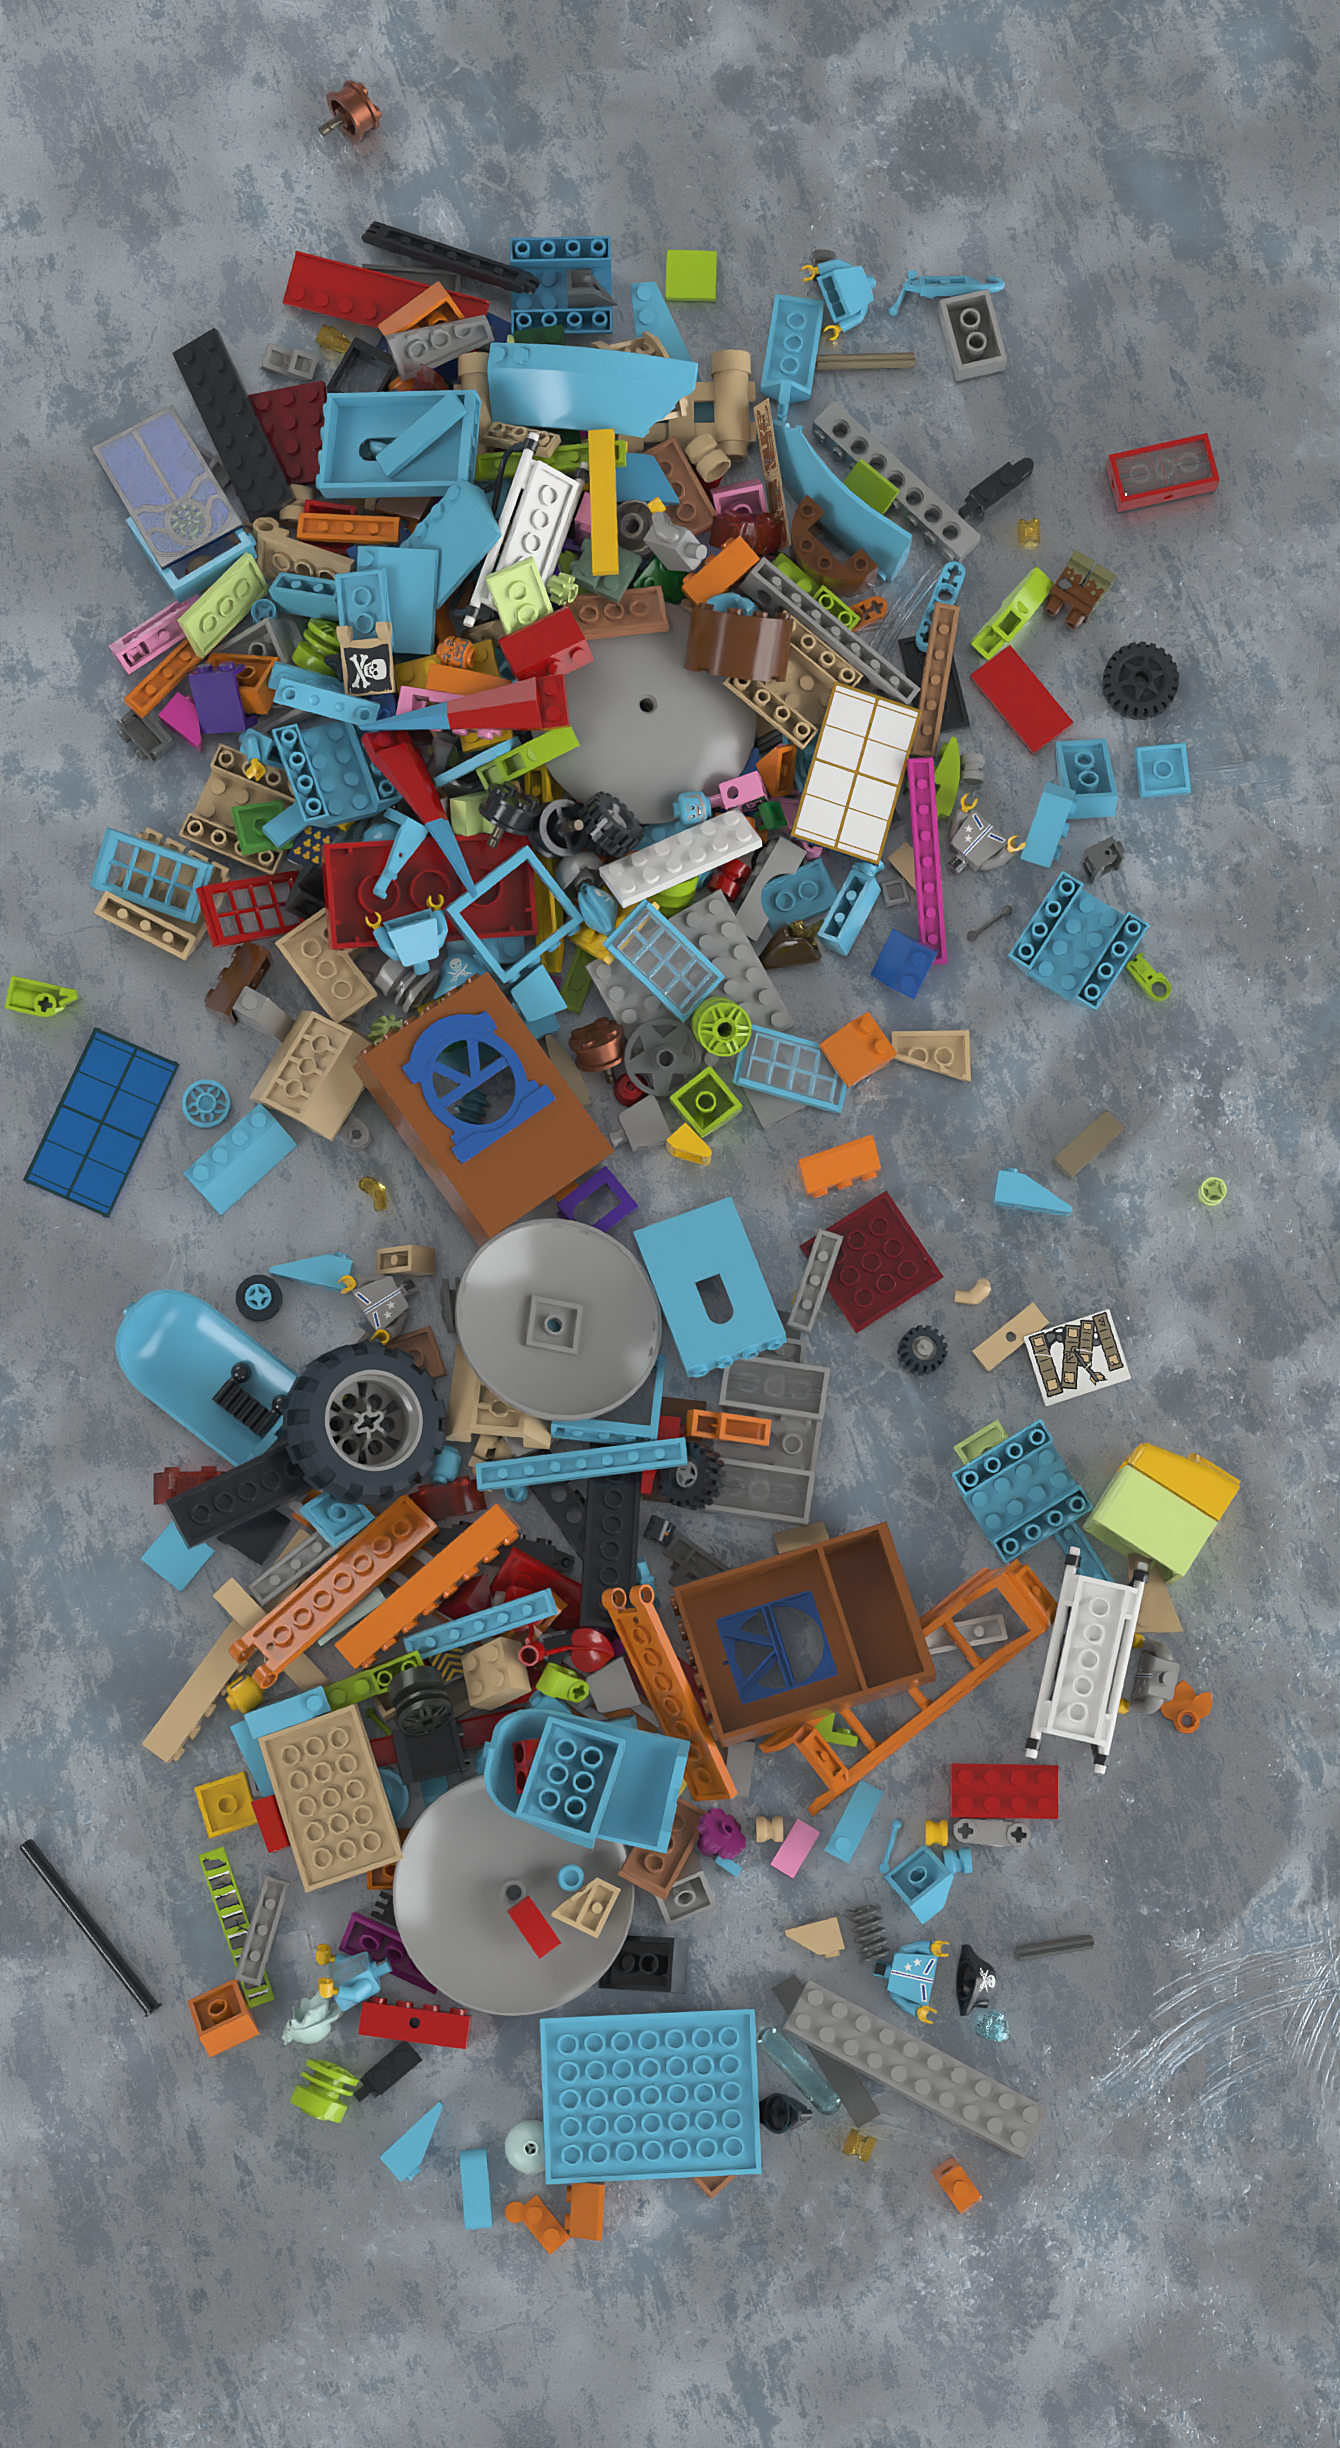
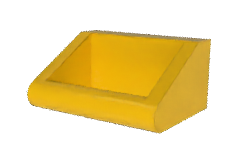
[666,1123,712,1166]

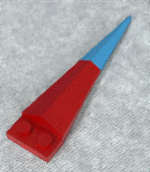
[358,674,570,731]
[361,730,477,898]

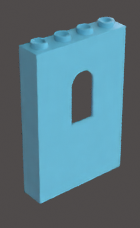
[316,390,482,499]
[633,1196,787,1378]

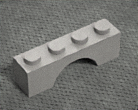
[731,836,807,942]

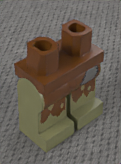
[1044,550,1117,630]

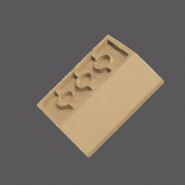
[723,610,864,750]
[178,743,296,876]
[249,1010,372,1141]
[445,1343,552,1449]

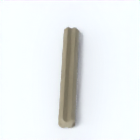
[816,352,915,370]

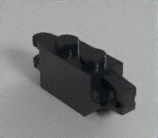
[958,457,1034,521]

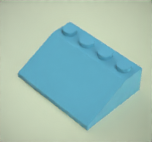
[399,477,502,609]
[357,546,439,655]
[515,1716,626,1849]

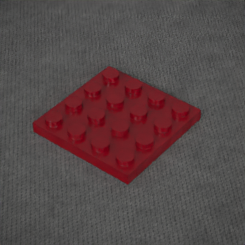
[236,380,327,497]
[799,1190,944,1334]

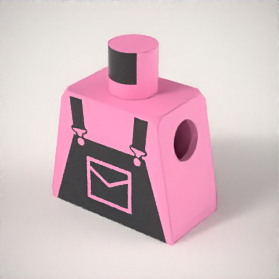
[709,771,769,813]

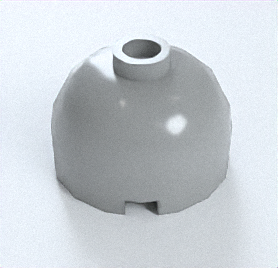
[555,851,605,901]

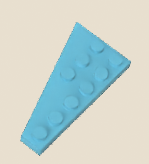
[630,281,714,423]

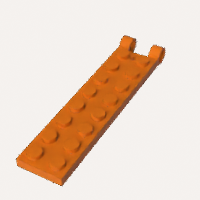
[228,1494,440,1689]
[602,1584,738,1801]

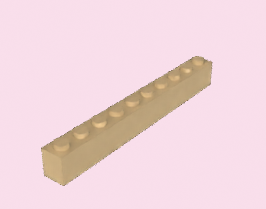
[142,1528,325,1764]

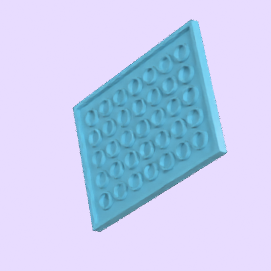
[539,2008,762,2184]

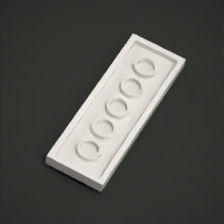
[599,807,762,908]

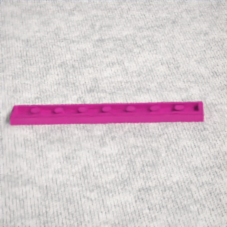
[907,757,947,965]

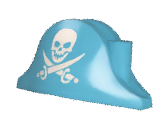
[578,883,618,936]
[434,954,492,999]

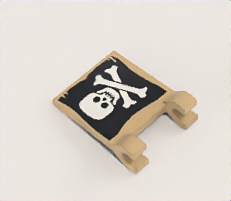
[336,621,396,697]

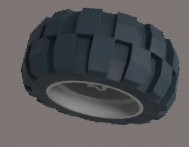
[282,1341,447,1505]

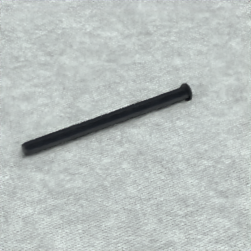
[20,1839,163,2018]

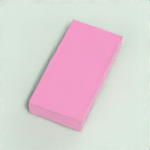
[770,1819,820,1878]

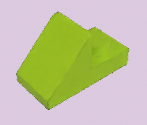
[814,1713,858,1748]

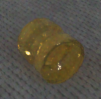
[842,2128,877,2163]

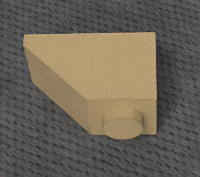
[376,1244,435,1276]
[784,1917,845,1959]

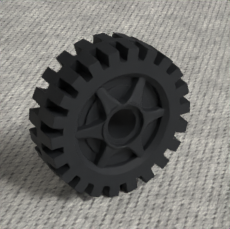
[1102,641,1179,720]

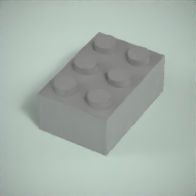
[938,289,1007,381]

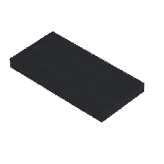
[897,633,970,734]

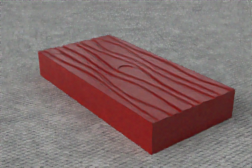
[321,832,538,950]

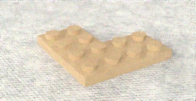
[275,907,378,1024]

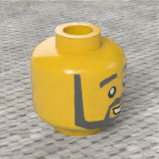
[225,1674,266,1714]

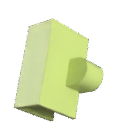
[450,790,495,836]

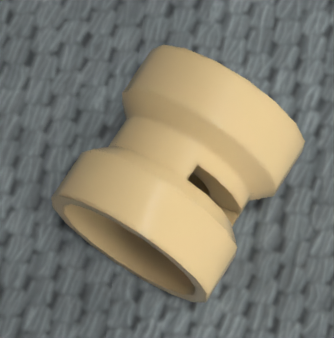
[755,1815,783,1843]

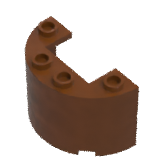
[790,494,879,598]
[684,603,794,682]

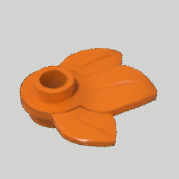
[1160,1680,1212,1734]

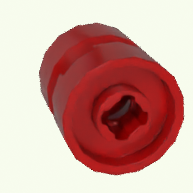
[706,858,752,903]

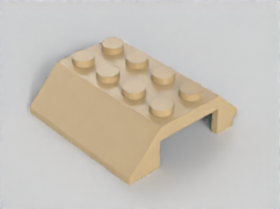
[93,827,232,961]

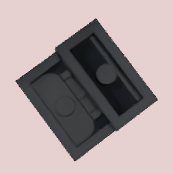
[284,860,325,920]
[216,1509,291,1567]

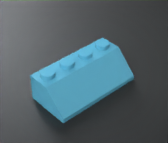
[183,1103,298,1215]

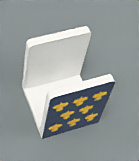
[287,825,340,872]

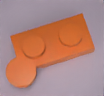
[505,2194,571,2255]

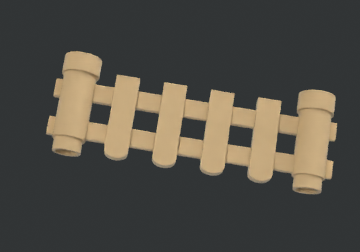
[454,349,756,462]

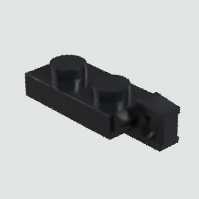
[353,2041,423,2102]

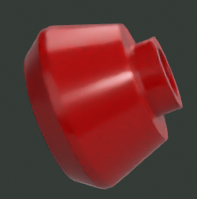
[613,1073,648,1107]

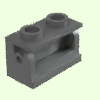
[116,709,175,765]
[1080,836,1125,884]

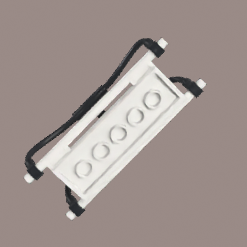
[449,432,590,627]
[1025,1547,1150,1774]

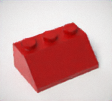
[498,606,594,682]

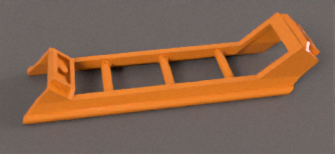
[759,1558,1058,1816]

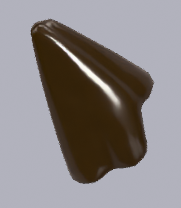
[758,923,822,970]

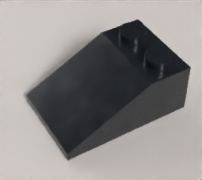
[599,1935,689,1994]

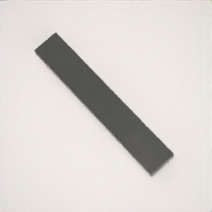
[772,1975,881,2128]

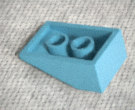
[1055,739,1118,819]

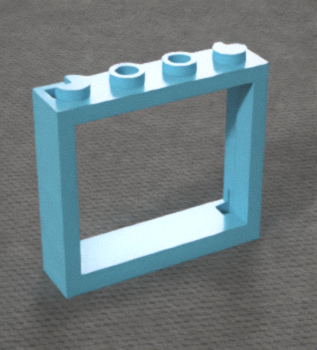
[125,478,258,604]
[443,845,584,985]
[551,1353,667,1445]

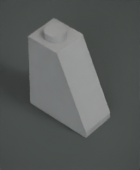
[233,986,295,1043]

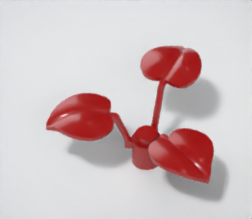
[504,1585,614,1705]

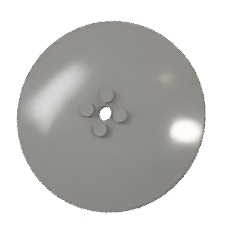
[455,1218,662,1421]

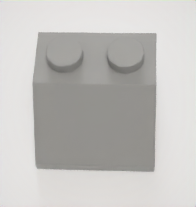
[655,1849,717,1926]

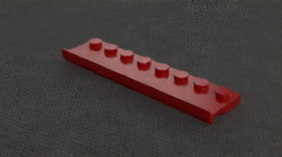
[282,251,490,353]

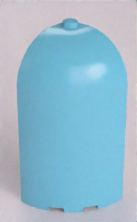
[115,1289,300,1467]
[482,1709,690,1853]

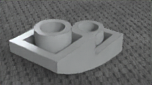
[725,1740,755,1798]

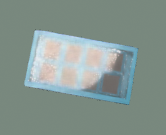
[602,899,725,1023]
[732,1024,847,1114]

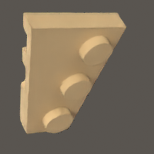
[891,1030,971,1083]
[1127,1553,1183,1633]

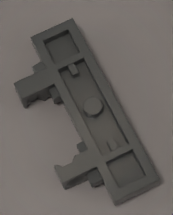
[663,1532,731,1587]

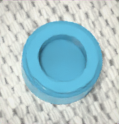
[557,1864,584,1892]

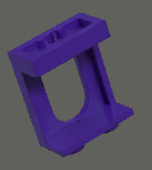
[556,1166,638,1233]

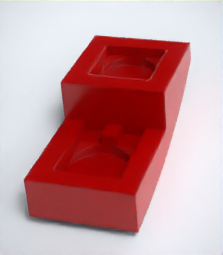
[507,1895,561,1959]

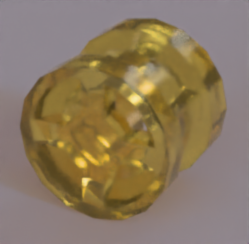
[1017,518,1040,544]

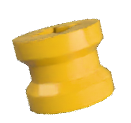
[925,1820,948,1846]

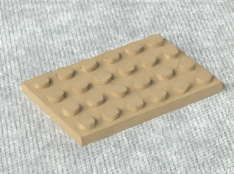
[258,1704,405,1893]

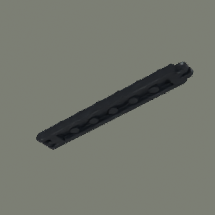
[361,221,540,294]

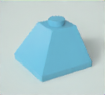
[884,1844,954,1925]

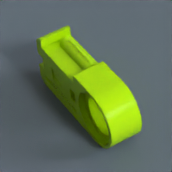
[1125,953,1171,1002]

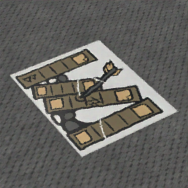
[1024,1309,1131,1406]

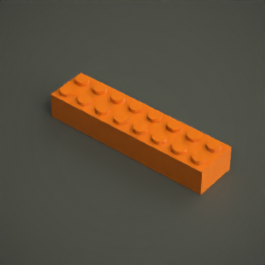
[335,1504,521,1669]

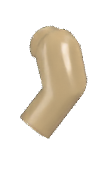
[954,1279,991,1305]

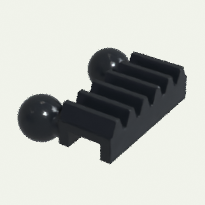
[212,1362,290,1439]

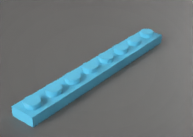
[475,1437,688,1491]

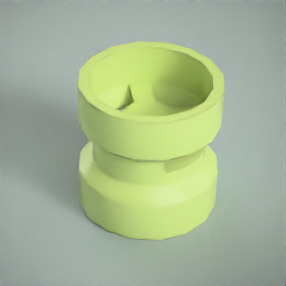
[1198,1177,1227,1207]

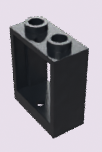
[326,337,398,393]

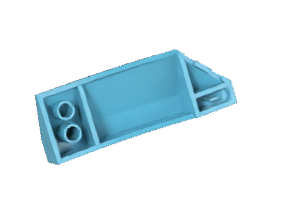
[487,342,699,438]
[756,419,913,583]

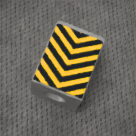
[428,1646,466,1687]

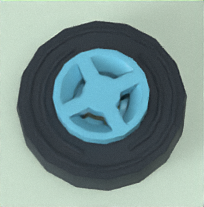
[236,1275,282,1321]

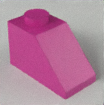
[158,692,204,753]

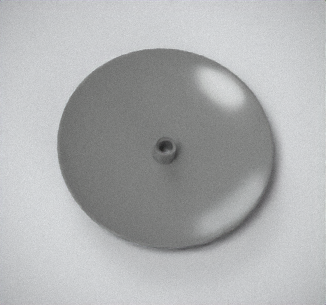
[531,602,757,824]
[393,1774,635,2016]

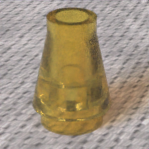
[315,324,352,355]

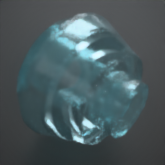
[974,2011,1010,2042]

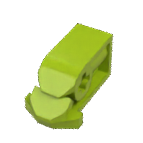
[4,975,79,1017]

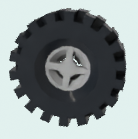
[578,791,644,858]
[657,1441,726,1511]

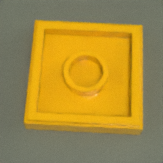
[194,1771,258,1839]

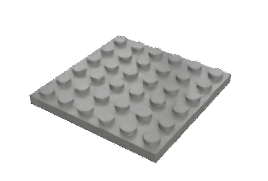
[585,889,795,1102]

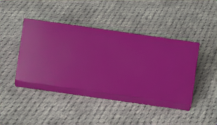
[338,1911,438,1994]

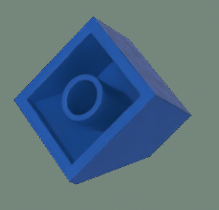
[870,928,939,999]

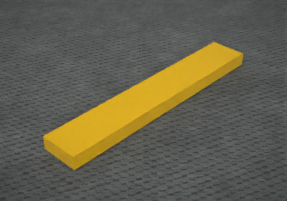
[588,429,619,576]

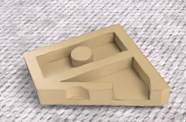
[550,1877,621,1938]

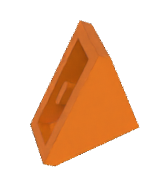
[755,743,797,797]

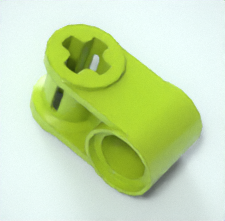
[536,1662,589,1703]

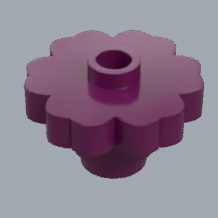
[697,1808,746,1860]

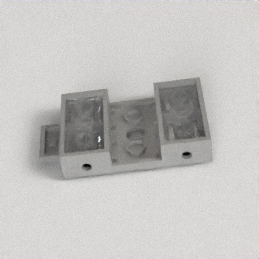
[703,1338,831,1527]

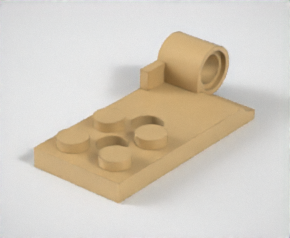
[253,517,355,581]

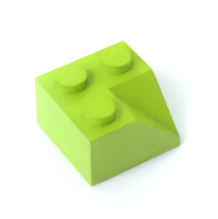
[669,1066,743,1138]

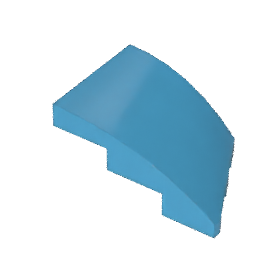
[616,453,680,506]

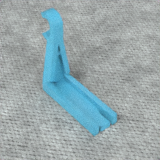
[373,808,429,899]

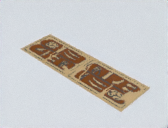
[753,398,791,551]

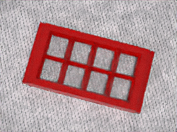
[195,870,306,948]

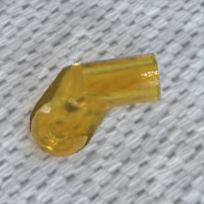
[358,1176,387,1211]

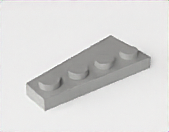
[385,315,494,382]

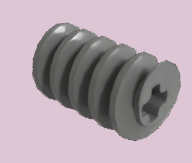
[847,1905,891,1964]

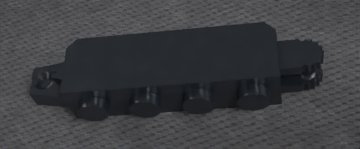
[431,1521,574,1572]

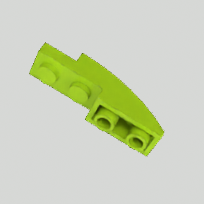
[772,553,861,630]
[968,566,1054,661]
[475,725,580,792]
[934,736,960,823]
[322,1649,424,1712]

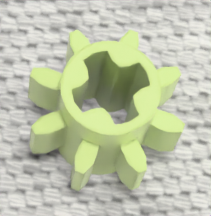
[546,572,578,606]

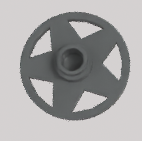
[624,1018,701,1096]

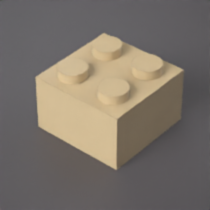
[461,1637,531,1711]

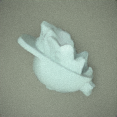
[282,1991,345,2045]

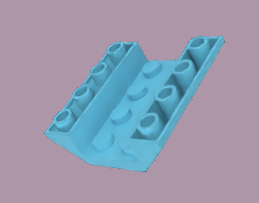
[272,721,403,828]
[1008,871,1150,1011]
[951,1418,1094,1564]

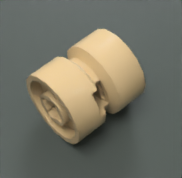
[684,433,731,483]
[278,484,316,529]
[473,1434,514,1462]

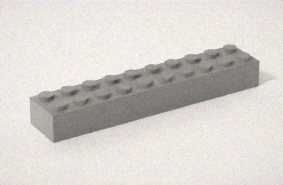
[782,1980,1048,2159]

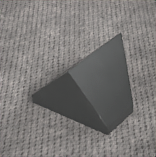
[566,268,618,308]

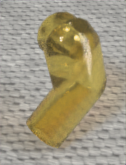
[790,919,825,937]

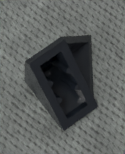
[538,1628,578,1666]

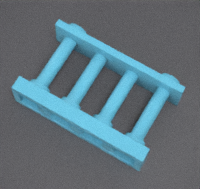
[268,661,380,726]

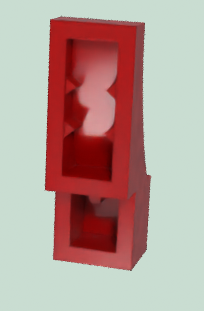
[640,1415,685,1496]

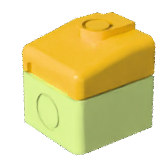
[1082,1442,1241,1586]

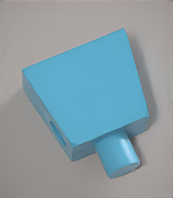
[510,964,567,1023]

